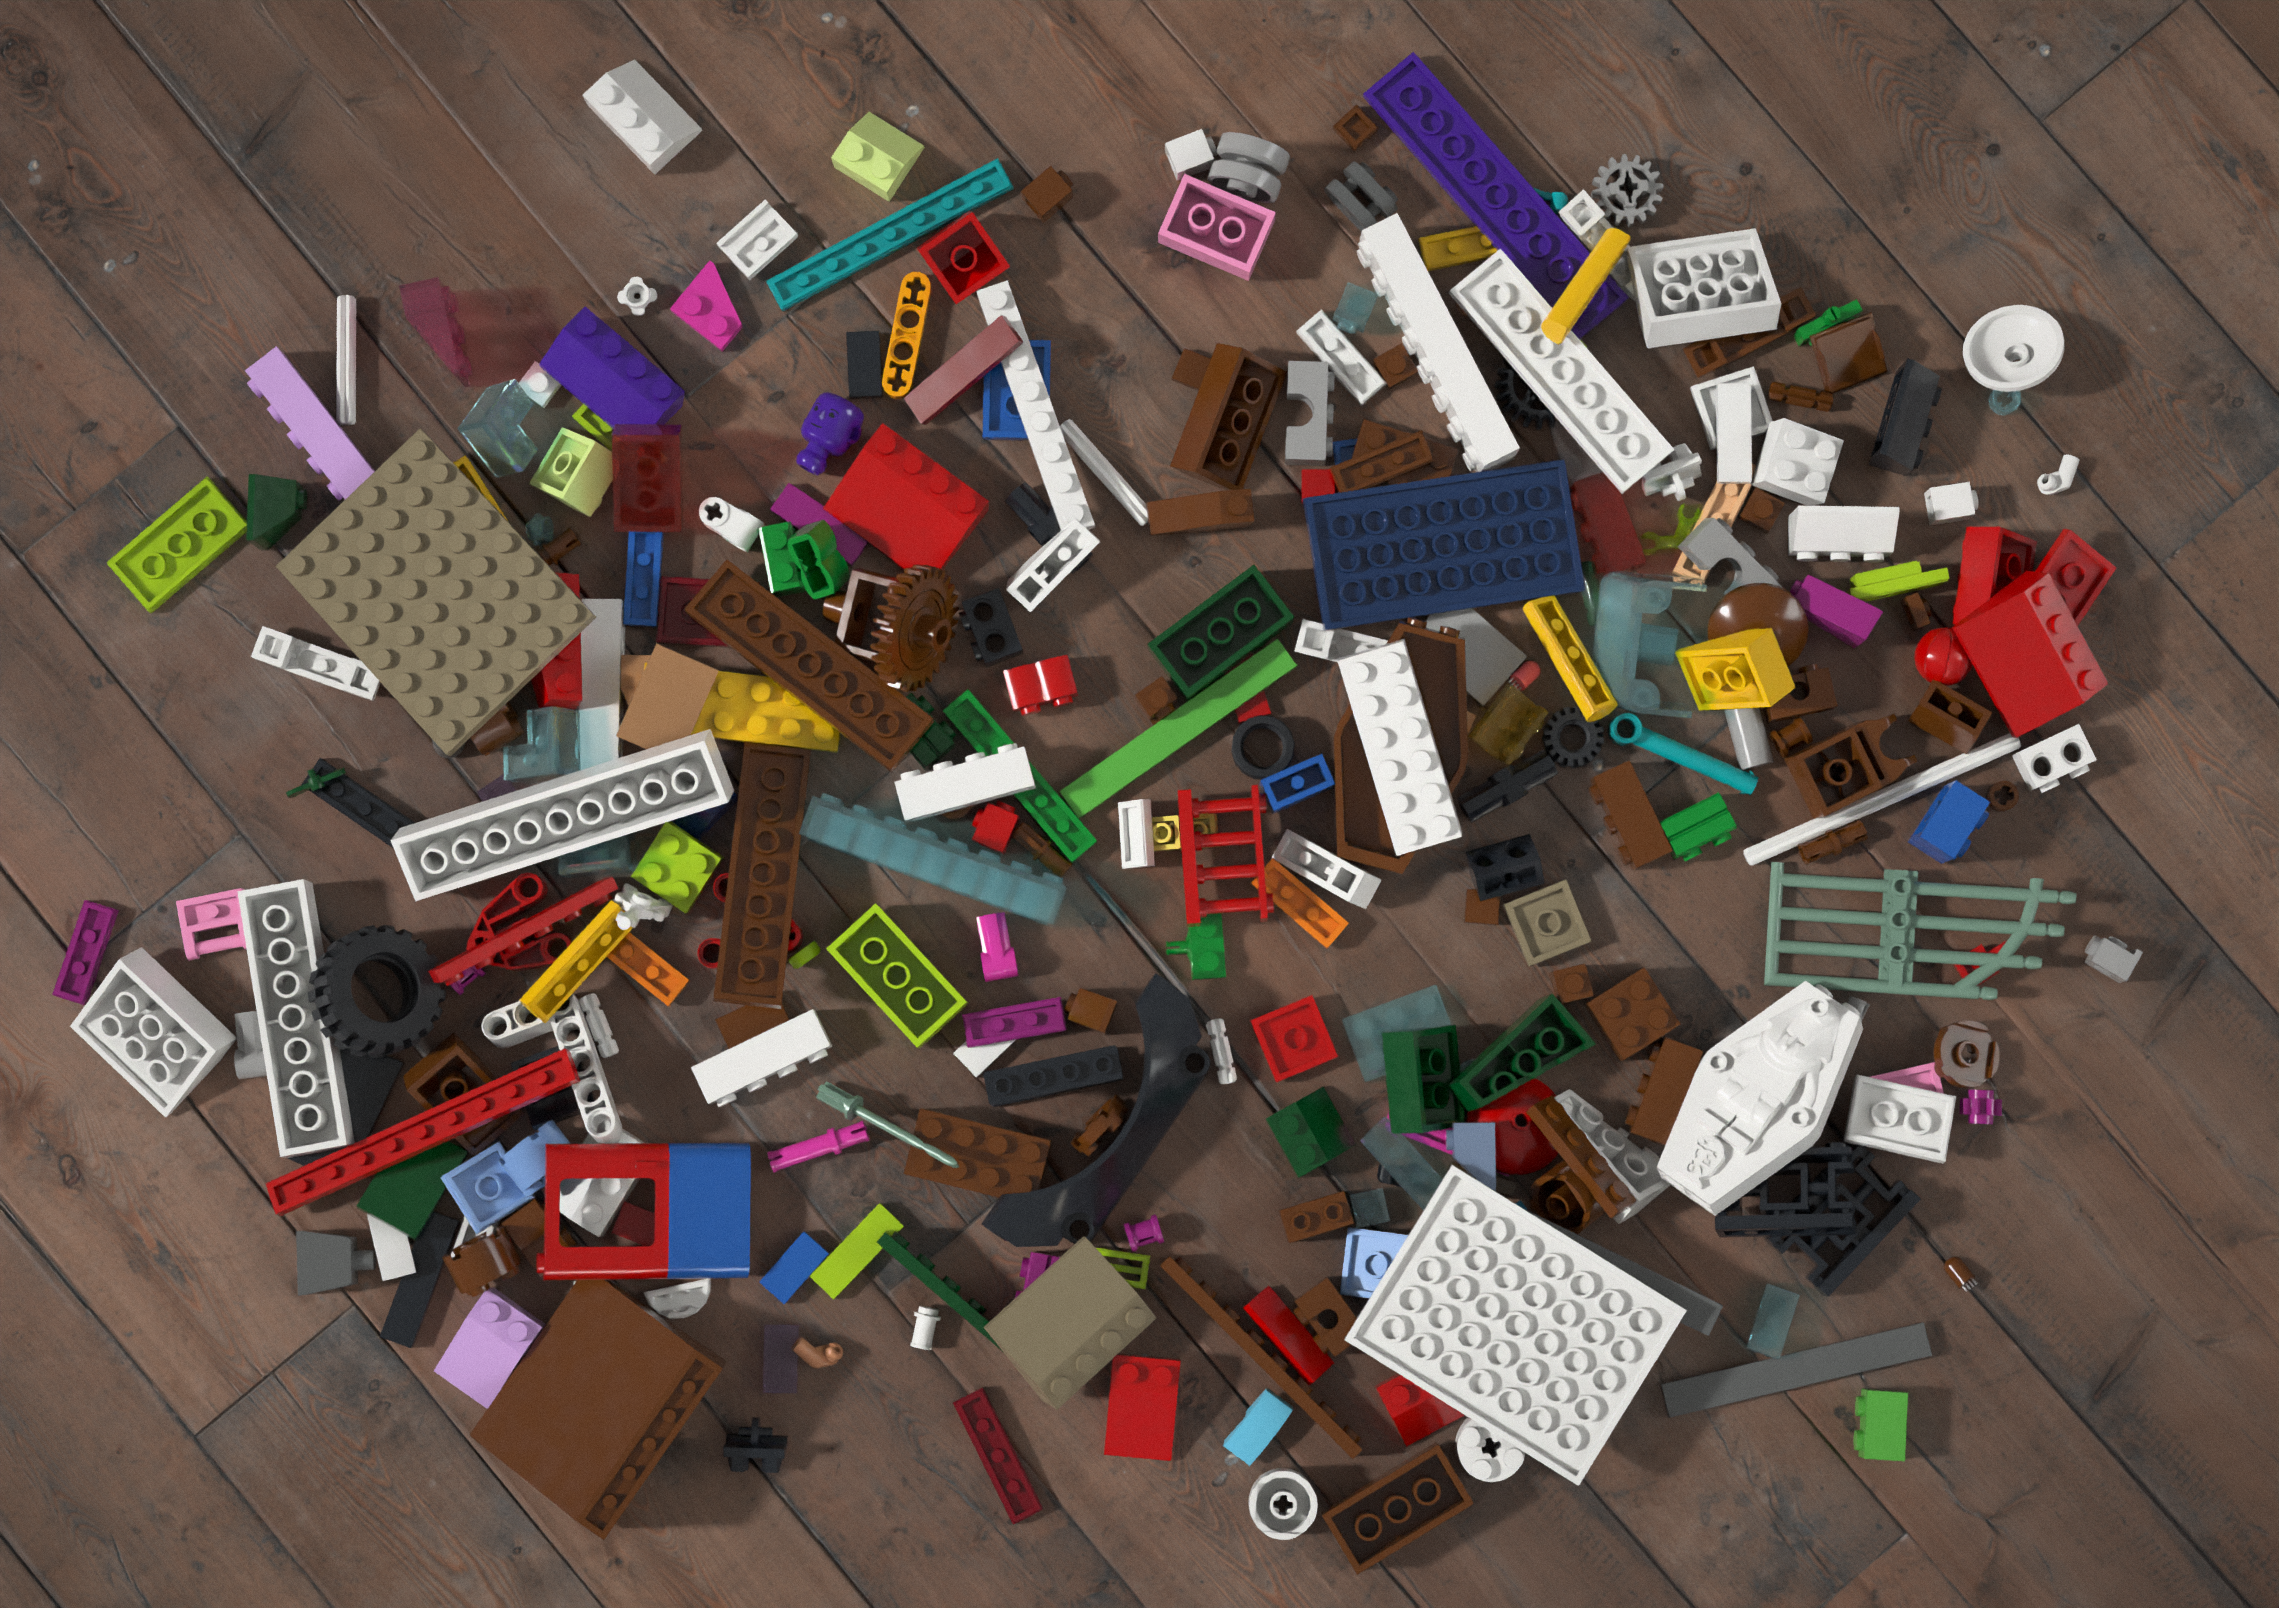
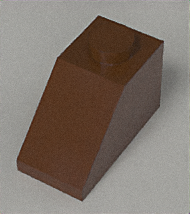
[1064,988,1118,1035]

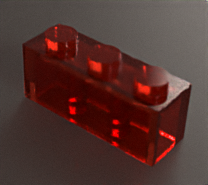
[1570,472,1647,580]

